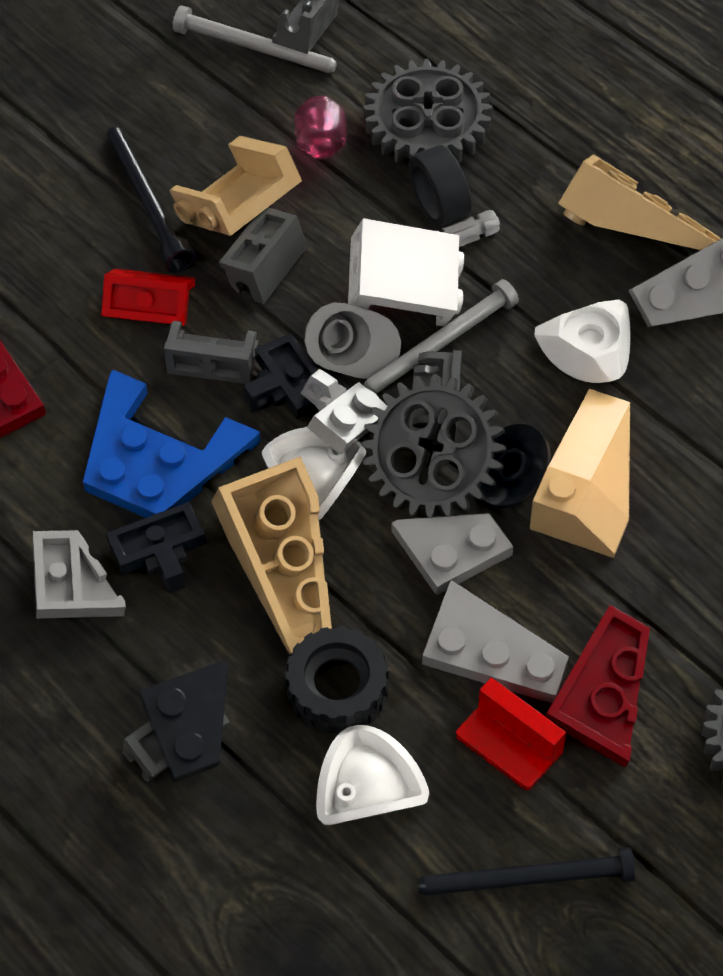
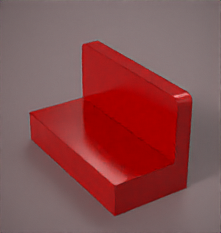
[101,269,195,326]
[456,677,566,791]

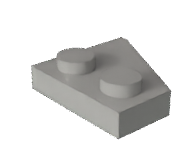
[392,514,513,596]
[32,530,126,619]

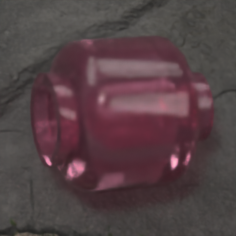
[294,96,347,159]

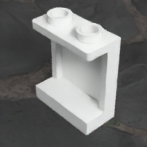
[348,218,464,327]

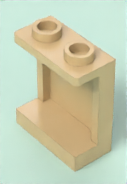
[169,136,302,236]

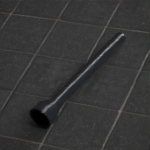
[107,127,197,273]

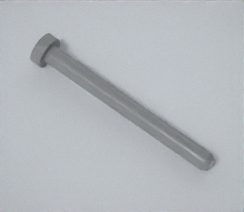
[173,5,337,73]
[363,279,519,394]

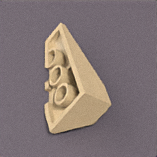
[558,154,721,250]
[530,389,630,558]
[211,456,332,655]

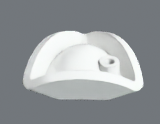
[534,300,630,383]
[262,427,366,520]
[316,725,429,825]

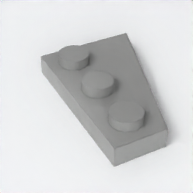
[628,238,723,327]
[422,580,569,703]

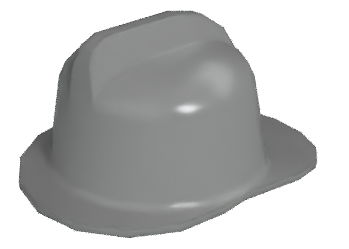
[304,302,401,379]

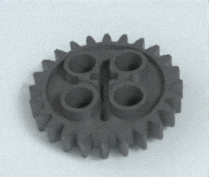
[363,59,492,163]
[361,374,506,518]

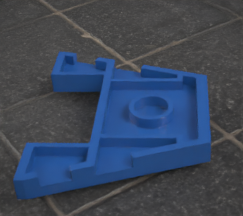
[83,370,260,518]

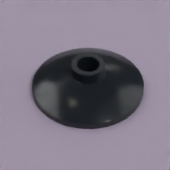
[479,424,551,508]

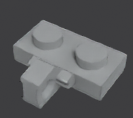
[301,369,388,454]

